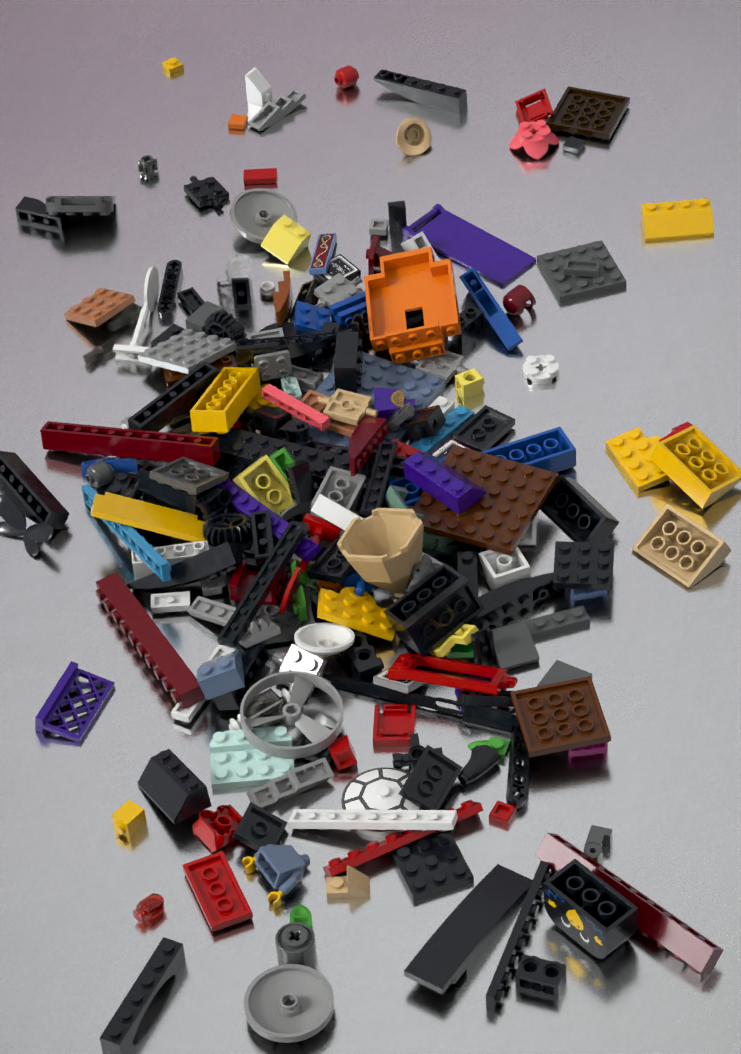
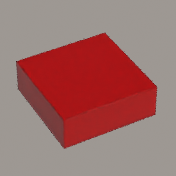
[489,800,517,826]

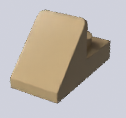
[326,865,370,899]

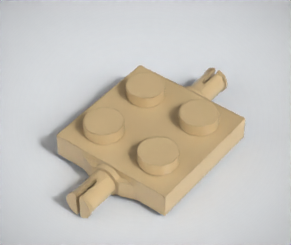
[317,389,378,426]

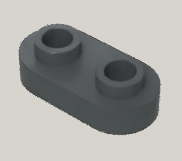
[387,403,415,432]

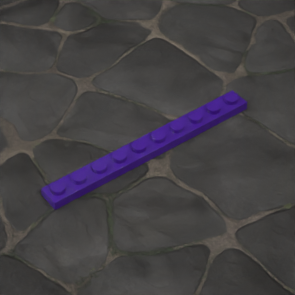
[214,479,321,563]

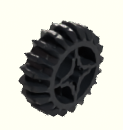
[204,310,247,355]
[202,512,253,547]

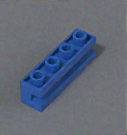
[330,291,368,330]

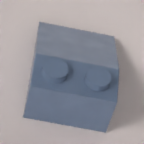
[197,650,245,700]

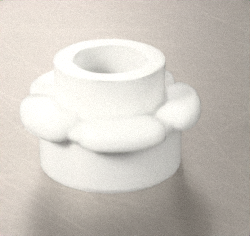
[259,281,276,297]

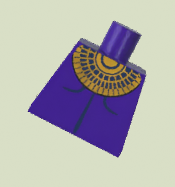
[374,388,415,419]

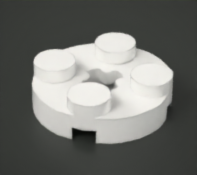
[523,355,559,385]

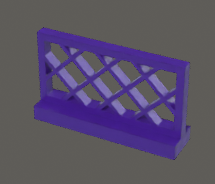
[35,661,115,743]

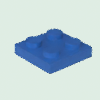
[294,301,331,332]

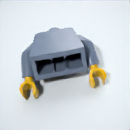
[242,844,310,909]

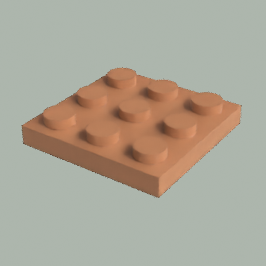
[64,288,136,327]

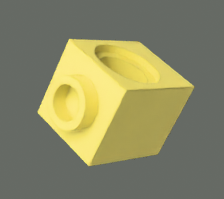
[455,368,485,399]

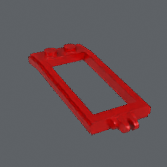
[388,653,518,695]

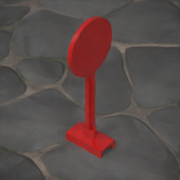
[280,513,342,615]

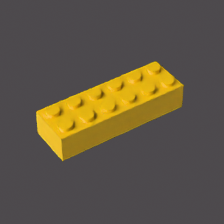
[190,367,261,434]

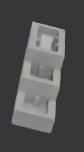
[248,87,306,131]
[246,757,334,809]

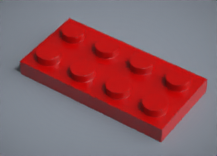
[182,851,253,932]

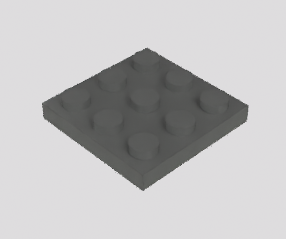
[149,456,229,495]

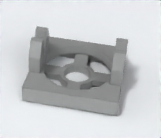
[239,616,281,648]

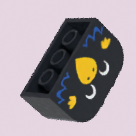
[543,859,639,959]

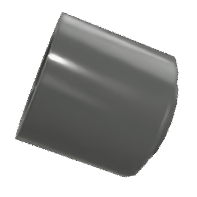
[275,922,317,968]

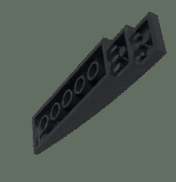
[404,864,533,995]

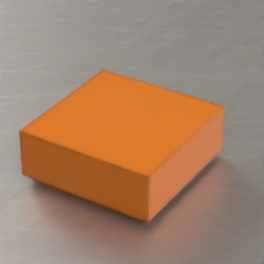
[228,114,248,130]

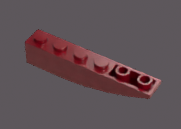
[349,416,389,476]

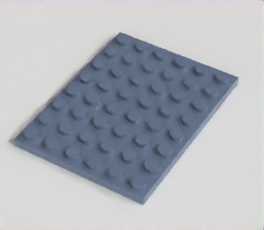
[292,351,446,452]

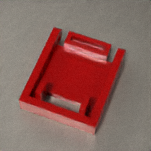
[515,88,555,122]
[373,704,416,747]

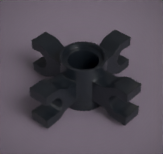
[392,733,443,770]

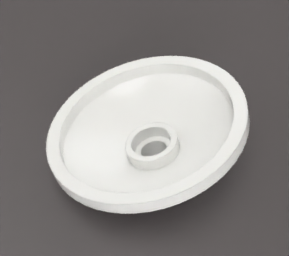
[294,623,355,657]

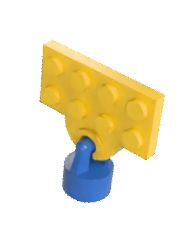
[317,569,395,641]

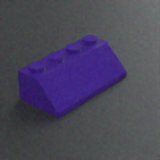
[403,451,486,514]

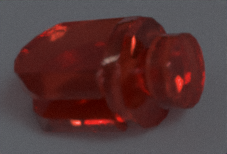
[133,893,164,922]

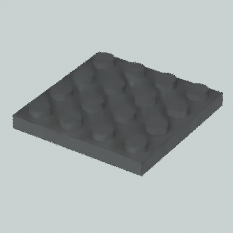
[537,240,626,302]

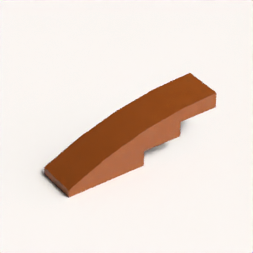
[273,270,292,326]

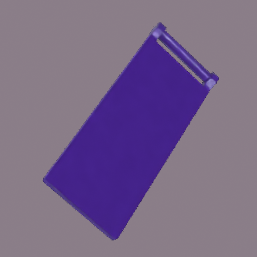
[402,204,536,287]

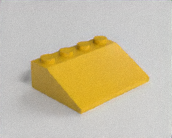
[650,425,741,509]

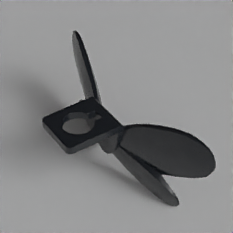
[0,495,53,556]

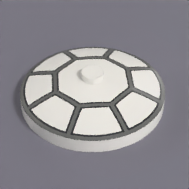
[341,767,423,837]

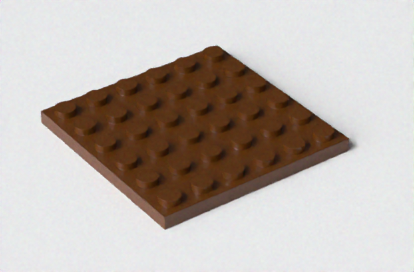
[413,445,558,556]

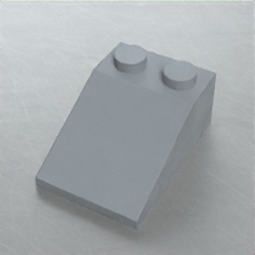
[311,466,366,521]

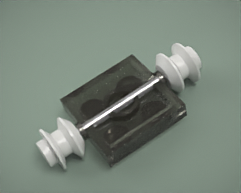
[229,684,293,730]

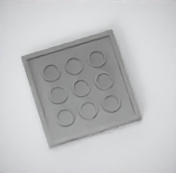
[138,329,235,374]

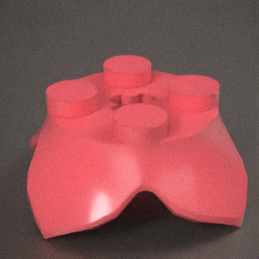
[509,120,559,160]

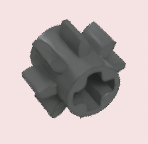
[138,155,158,176]

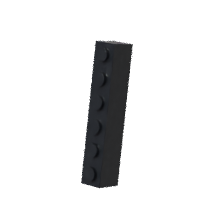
[128,361,218,432]
[0,451,70,529]

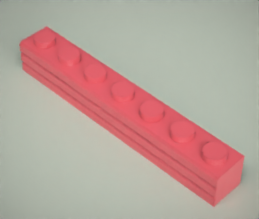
[262,384,330,432]

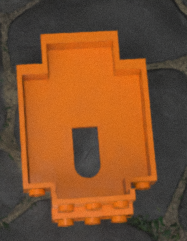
[364,246,462,364]

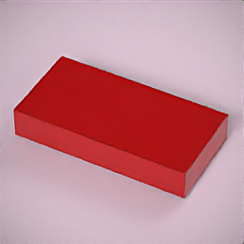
[243,168,277,184]

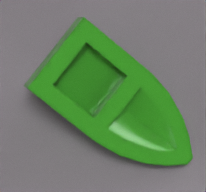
[291,585,308,622]
[468,736,510,761]
[290,904,312,929]

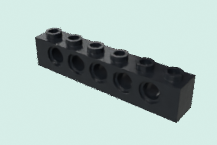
[310,588,384,683]

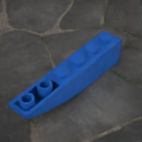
[459,267,523,351]

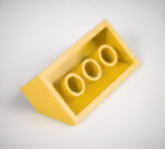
[641,198,714,242]

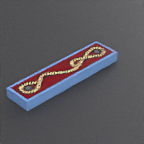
[309,233,337,275]

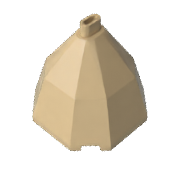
[337,508,424,598]

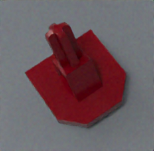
[366,235,393,275]

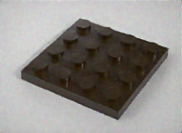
[547,86,630,140]

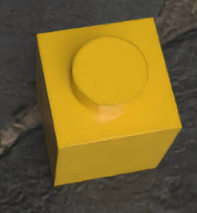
[112,800,147,838]

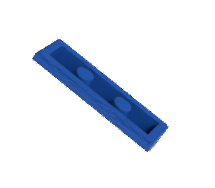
[81,457,138,479]

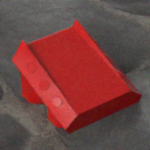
[192,804,242,853]

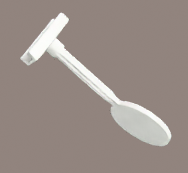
[113,266,159,364]

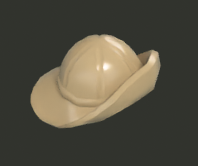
[396,117,432,156]

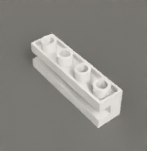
[131,541,209,580]

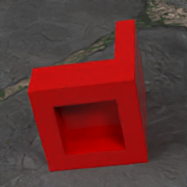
[329,735,358,771]

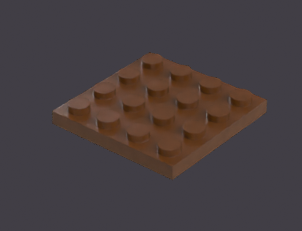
[510,676,611,758]

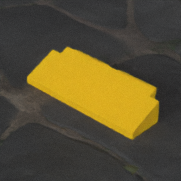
[90,492,205,542]

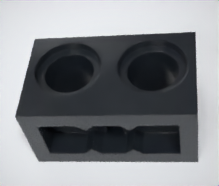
[515,954,566,999]

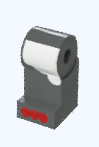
[584,825,612,864]

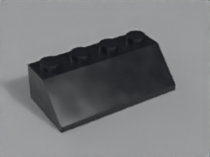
[541,474,619,542]
[137,749,212,824]

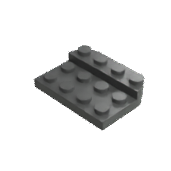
[46,196,116,215]

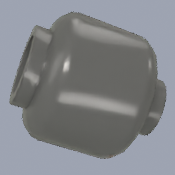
[85,461,114,488]

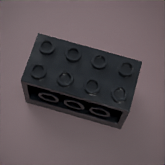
[383,563,485,657]

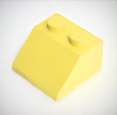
[261,215,311,265]

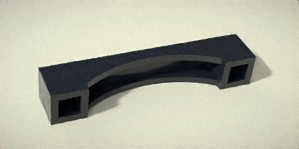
[100,937,186,1054]

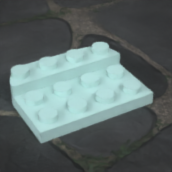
[209,726,294,790]

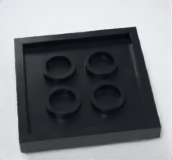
[553,541,614,590]
[390,830,474,902]

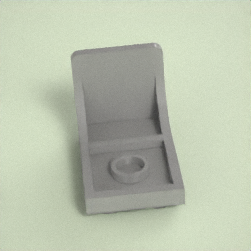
[247,328,293,381]

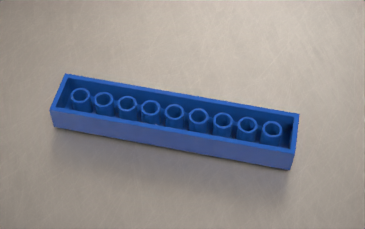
[388,427,576,506]

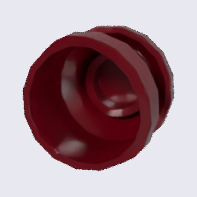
[503,285,536,316]

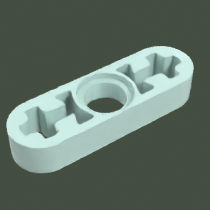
[281,376,302,400]

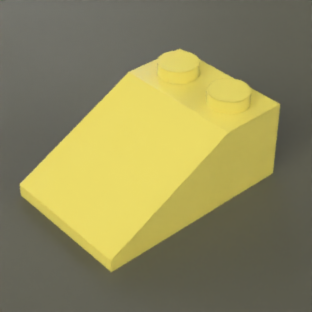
[232,455,295,516]

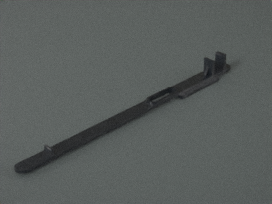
[322,673,519,731]

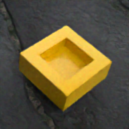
[162,57,184,75]

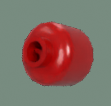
[334,65,359,89]

